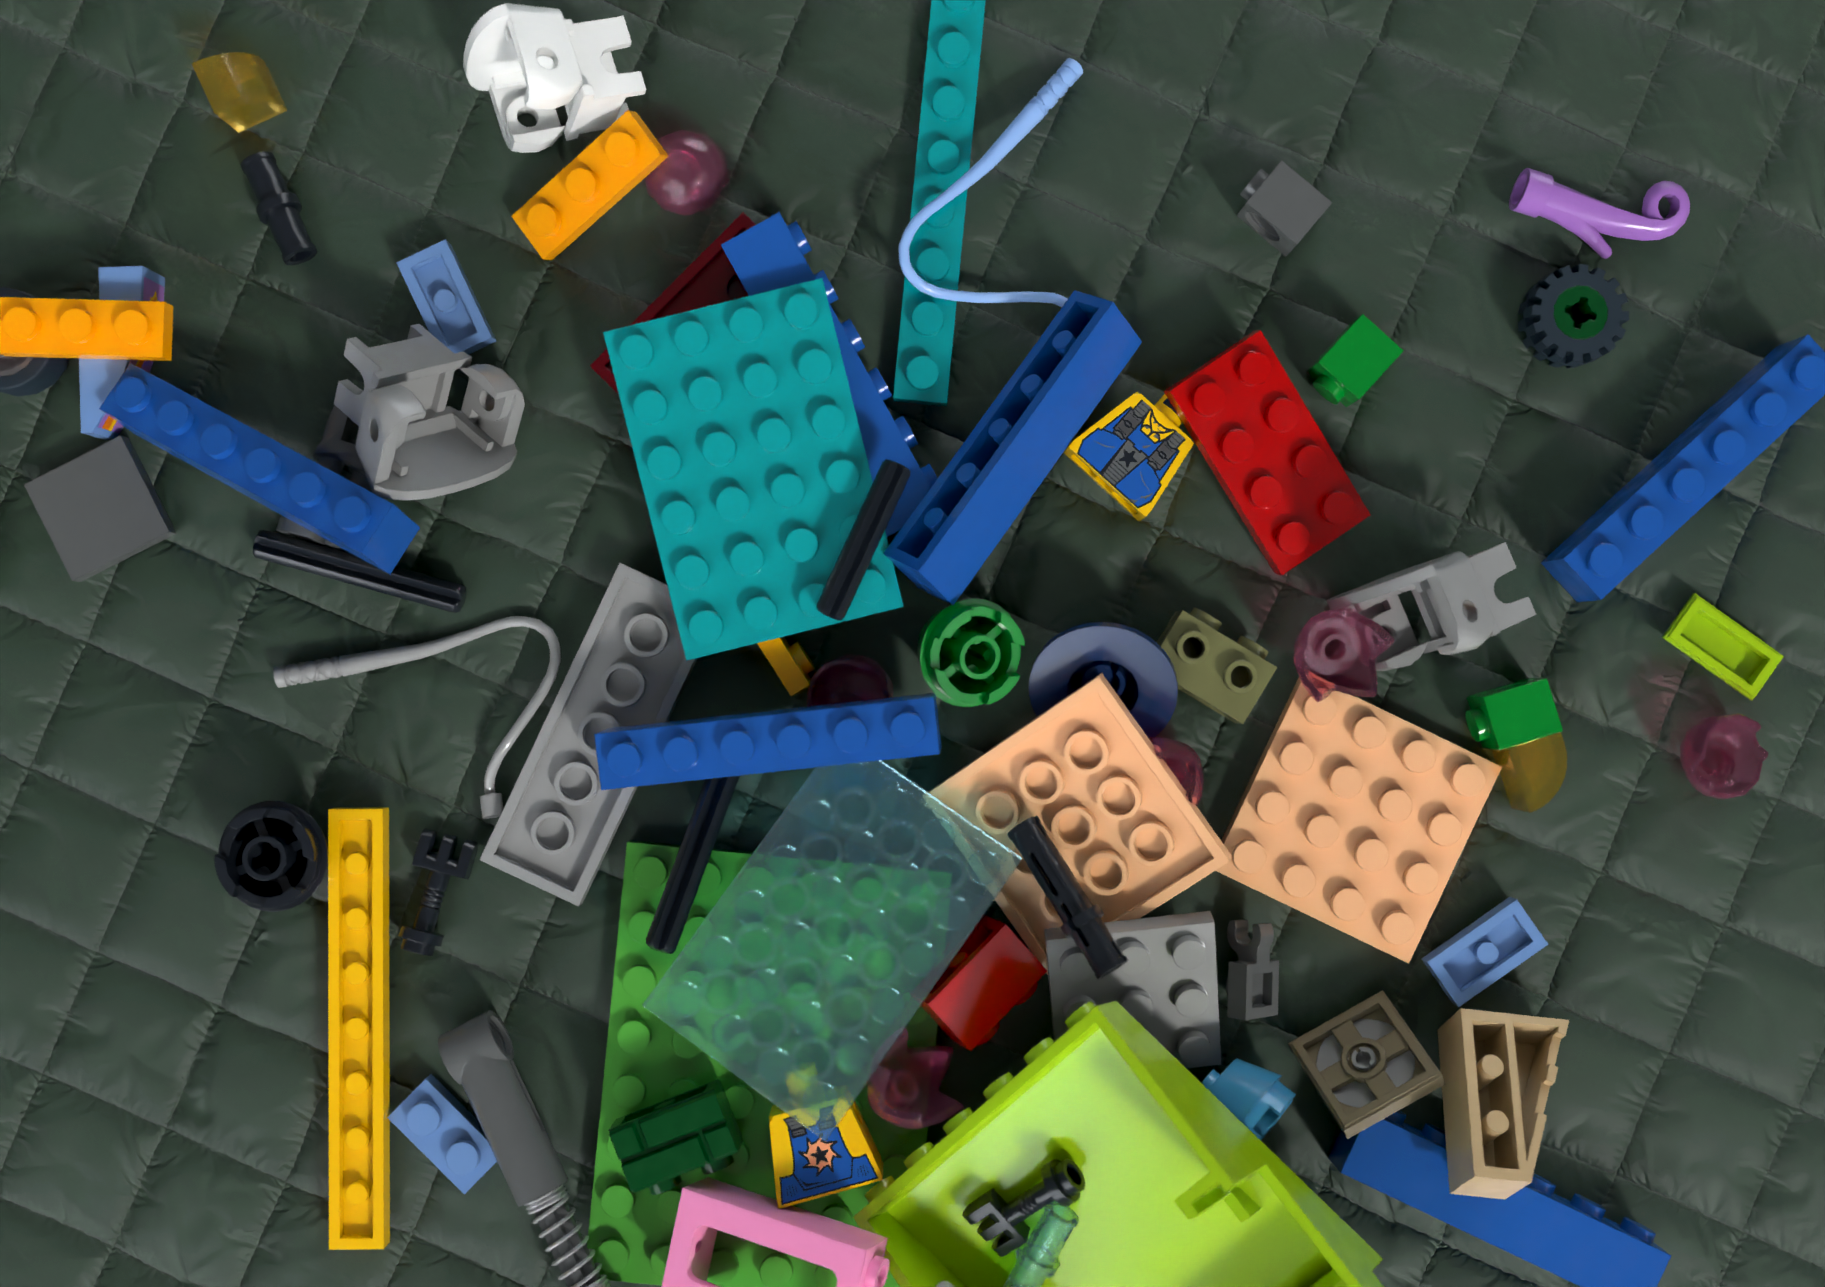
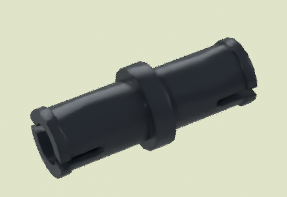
[240,151,318,265]

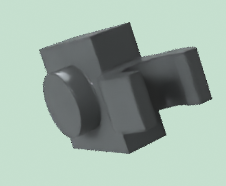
[1226,919,1279,1020]

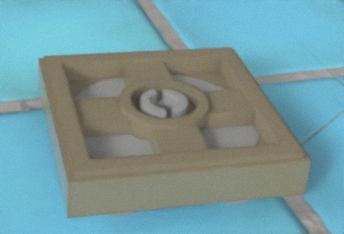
[1288,990,1445,1139]

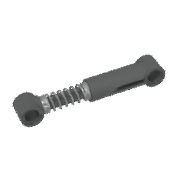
[438,1010,611,1287]

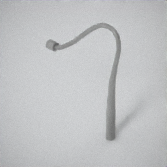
[273,616,561,819]

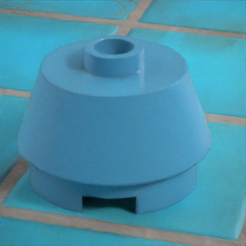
[1202,1058,1296,1140]

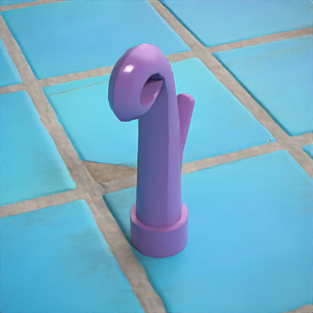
[1509,168,1690,259]

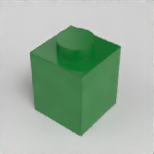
[1307,314,1404,407]
[1466,678,1563,750]

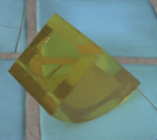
[191,52,288,133]
[1492,732,1567,813]

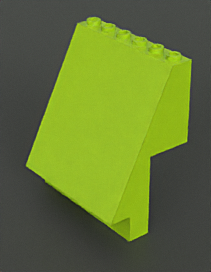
[853,1001,1384,1287]

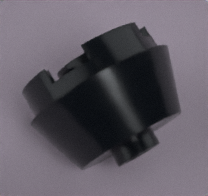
[214,801,328,912]

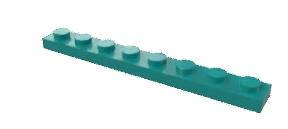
[893,0,986,407]

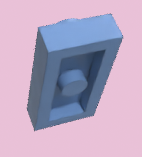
[396,239,497,355]
[1422,897,1548,1007]
[387,1074,497,1195]

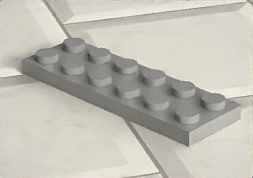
[480,563,698,907]

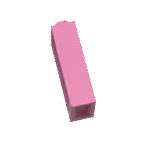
[661,1177,889,1287]

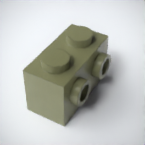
[1157,607,1278,724]

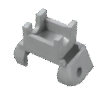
[334,324,525,500]
[1326,542,1536,671]

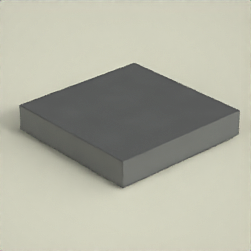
[24,435,177,582]

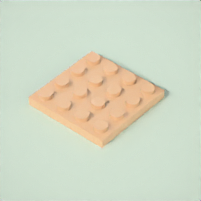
[922,673,1232,975]
[1216,673,1502,964]

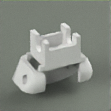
[463,3,646,153]

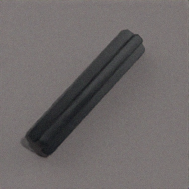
[817,459,910,620]

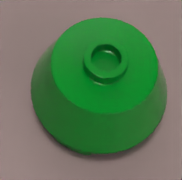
[917,598,1025,707]

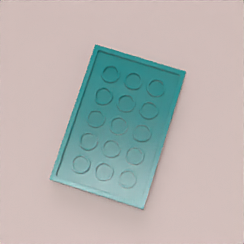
[603,278,904,661]

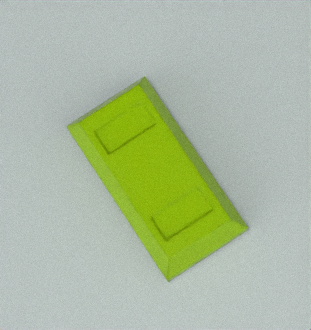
[1662,593,1784,700]

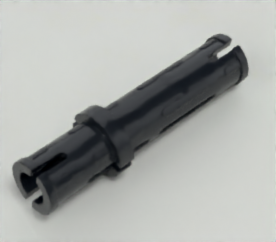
[1007,816,1128,980]

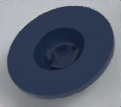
[1029,622,1178,740]

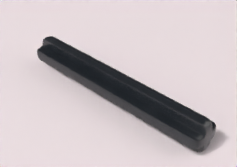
[253,530,467,613]
[646,776,740,954]

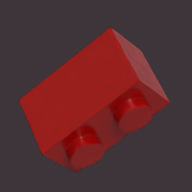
[910,916,1047,1051]

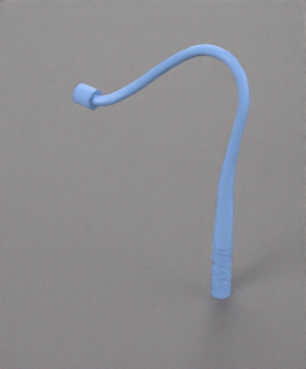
[898,58,1083,308]

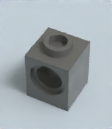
[1237,160,1332,257]

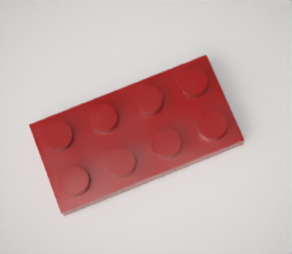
[1164,330,1371,575]

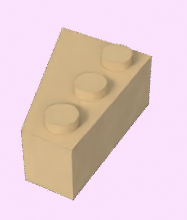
[1437,1008,1569,1199]

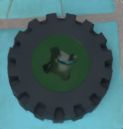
[1518,264,1629,368]

